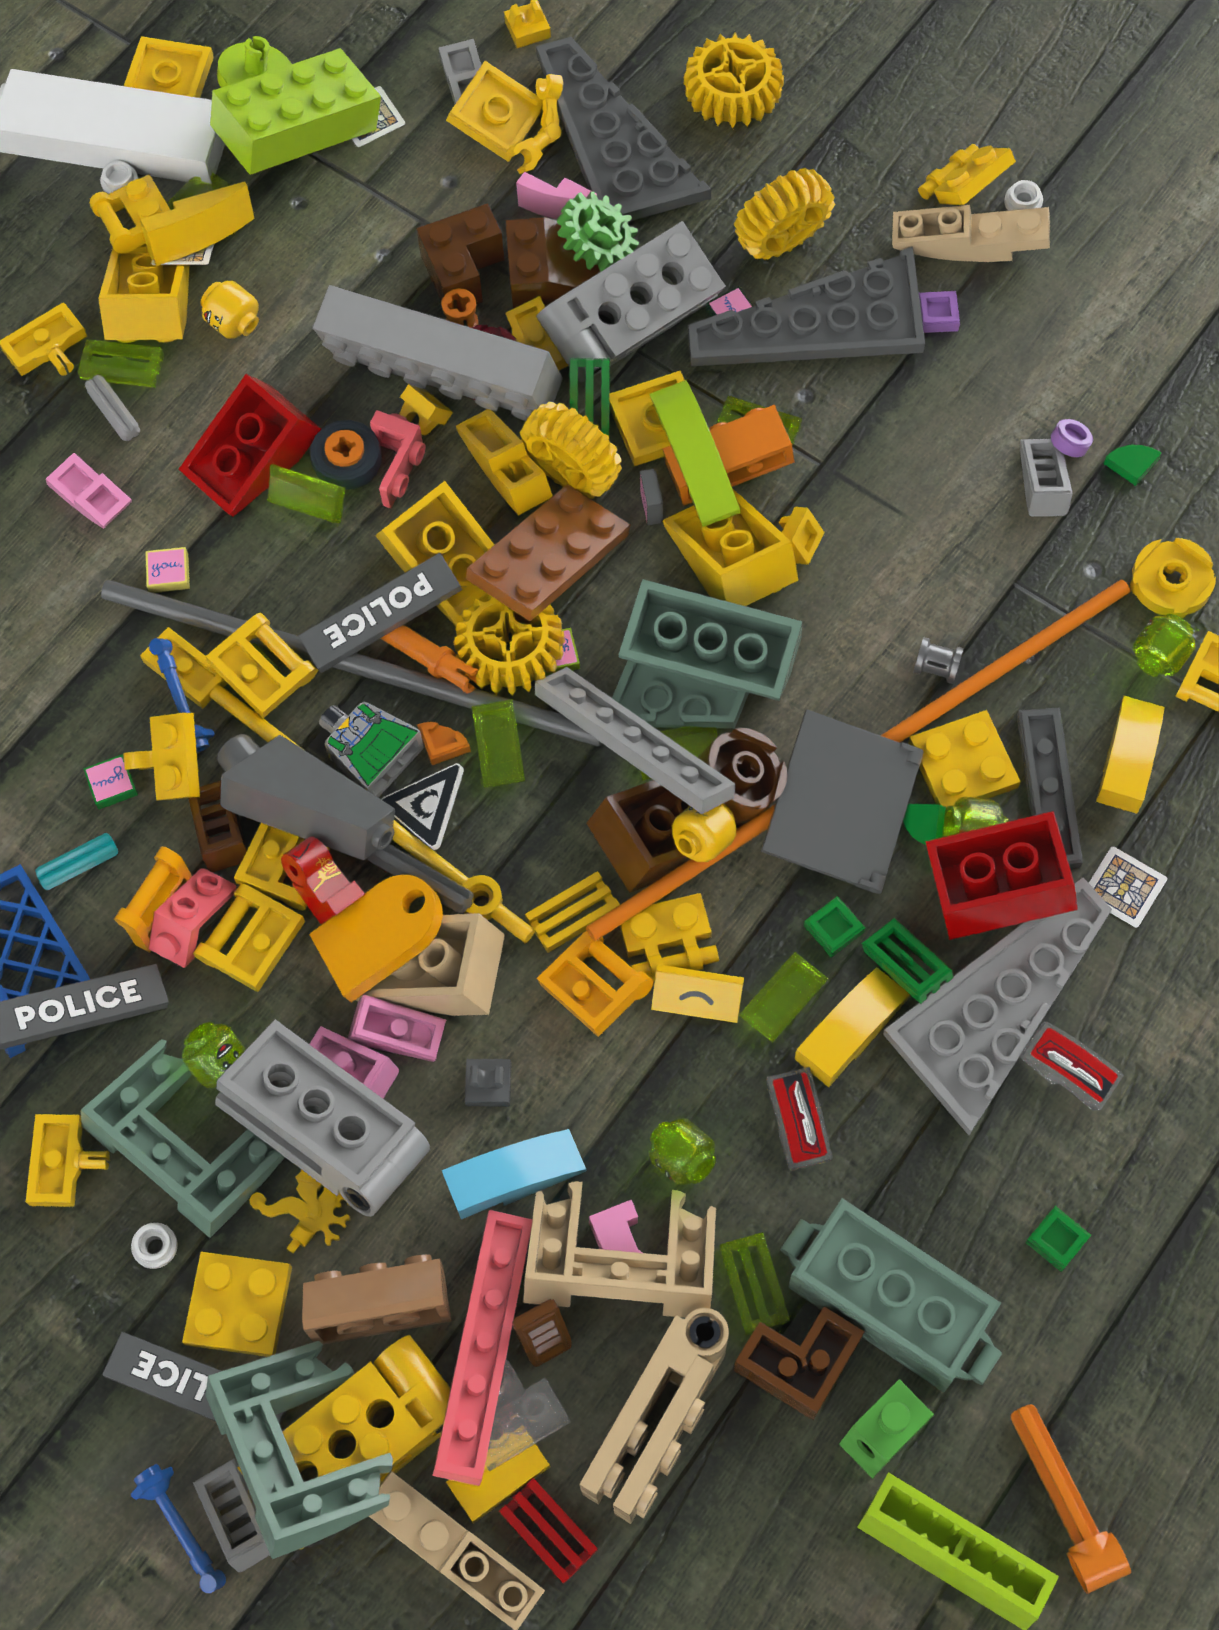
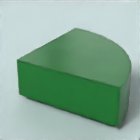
[1104,445,1162,486]
[903,803,946,845]

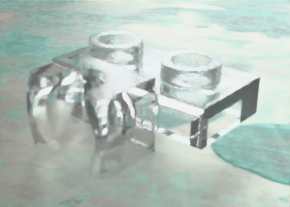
[485,1360,570,1471]

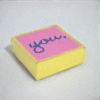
[146,547,190,593]

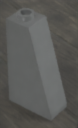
[220,735,395,860]

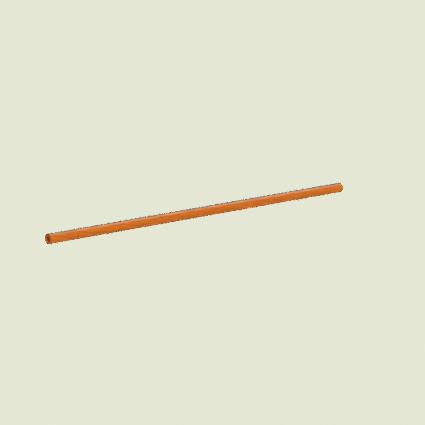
[586,579,1130,941]

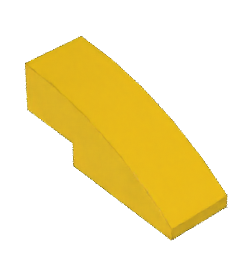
[140,181,255,266]
[456,409,552,516]
[1096,696,1165,814]
[795,967,910,1087]

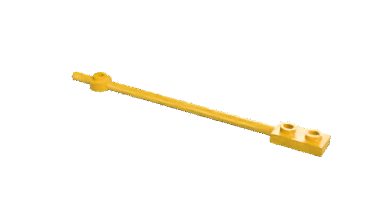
[140,627,535,943]

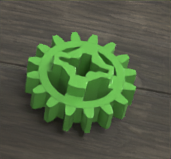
[557,191,639,271]

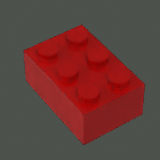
[926,811,1078,940]

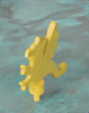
[249,1169,350,1254]

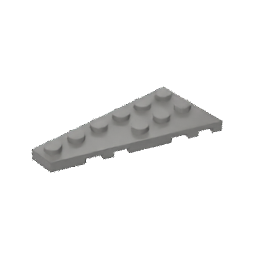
[883,878,1112,1135]

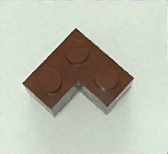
[416,203,505,309]
[734,1307,865,1421]

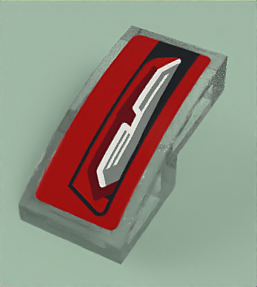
[1019,1021,1124,1111]
[766,1067,833,1171]

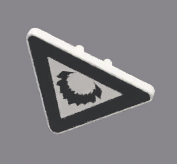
[381,763,464,850]

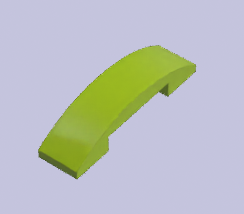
[650,380,741,527]

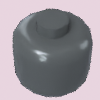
[217,734,260,772]

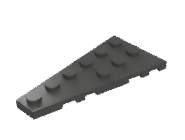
[536,37,712,221]
[688,246,925,366]

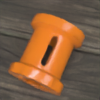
[441,288,479,328]

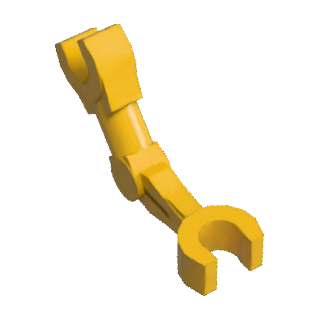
[506,74,563,174]

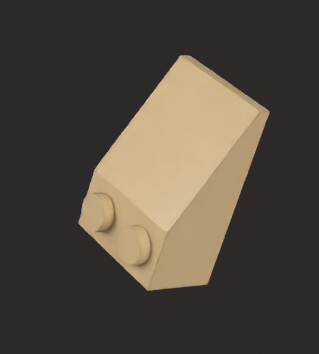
[356,913,505,1016]

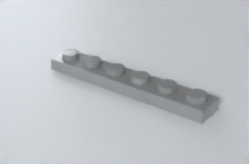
[535,667,735,814]

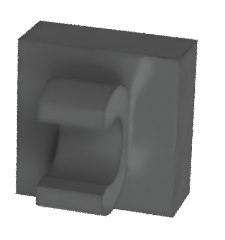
[465,1059,511,1107]

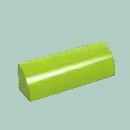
[857,1472,1059,1630]

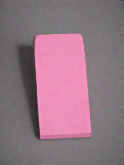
[348,994,446,1062]
[309,1026,399,1098]

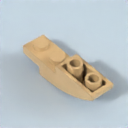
[892,205,1050,262]
[369,1471,545,1630]

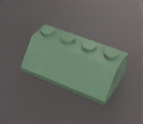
[619,579,802,701]

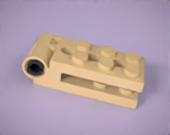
[579,1308,729,1524]

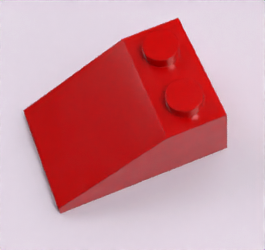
[178,374,322,517]

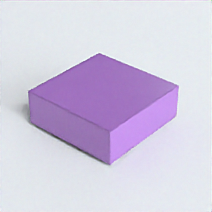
[919,291,960,333]

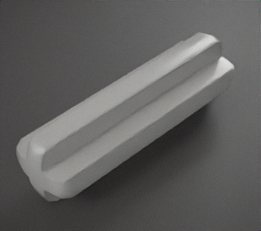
[85,375,140,441]

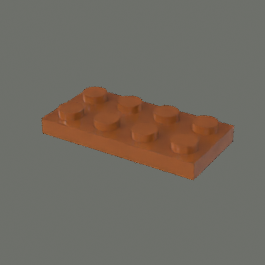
[466,484,630,622]

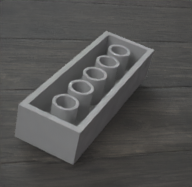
[312,285,563,421]

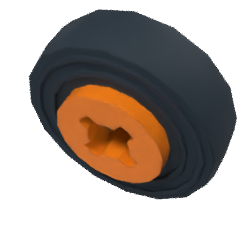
[310,420,382,490]

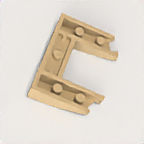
[524,1181,716,1318]

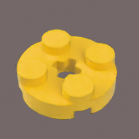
[1130,538,1216,621]

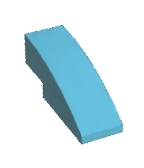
[441,1129,586,1220]

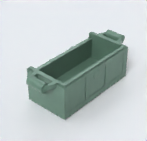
[780,1198,1002,1392]

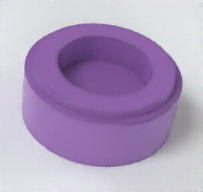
[1051,419,1093,457]

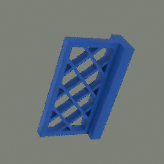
[0,864,90,1059]

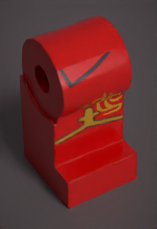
[281,836,365,924]

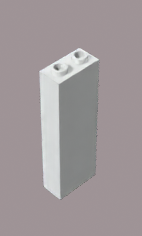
[0,69,225,186]

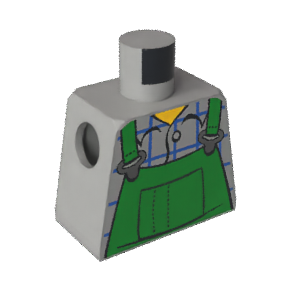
[319,702,424,798]

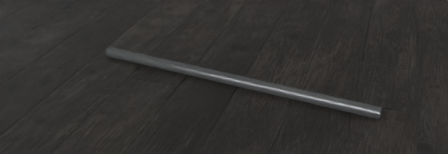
[101,580,601,747]

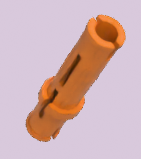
[380,625,478,694]

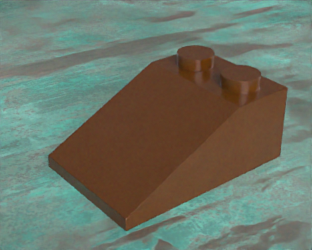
[505,217,601,309]
[586,780,739,893]

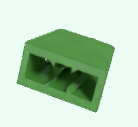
[839,1379,935,1479]

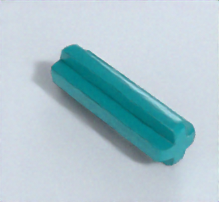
[35,833,118,890]

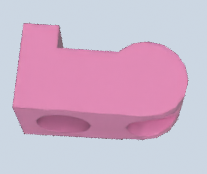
[589,1200,643,1253]

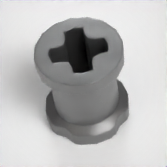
[913,637,963,684]

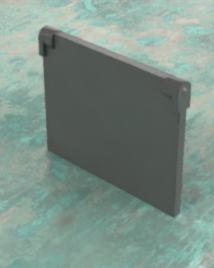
[761,709,924,894]

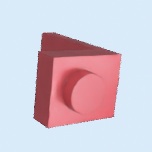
[370,410,426,509]
[149,868,236,968]

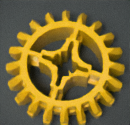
[684,32,784,129]
[734,168,835,260]
[519,402,622,499]
[453,594,565,696]

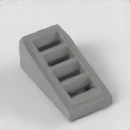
[1020,439,1073,517]
[193,1458,270,1572]

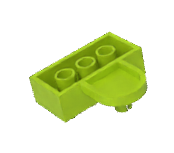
[210,36,381,175]

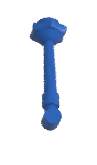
[149,638,215,753]
[131,1464,226,1593]

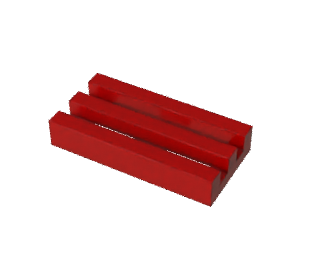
[499,1478,598,1584]

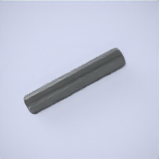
[367,844,473,914]

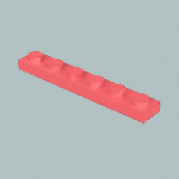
[432,1210,532,1486]

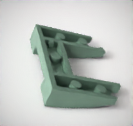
[81,1039,285,1238]
[205,1341,393,1559]

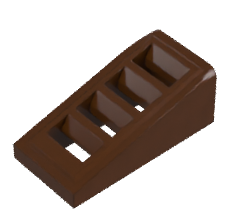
[188,780,247,872]
[512,1299,572,1367]

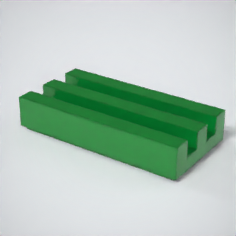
[570,358,610,436]
[862,918,953,1004]

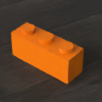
[662,405,795,506]

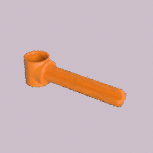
[1010,1404,1131,1594]

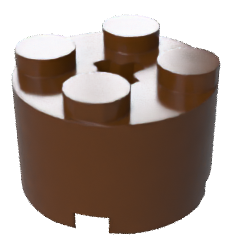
[697,728,787,827]

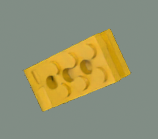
[237,1335,451,1550]

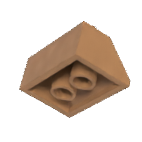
[302,1254,452,1345]

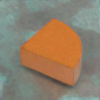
[417,722,471,765]

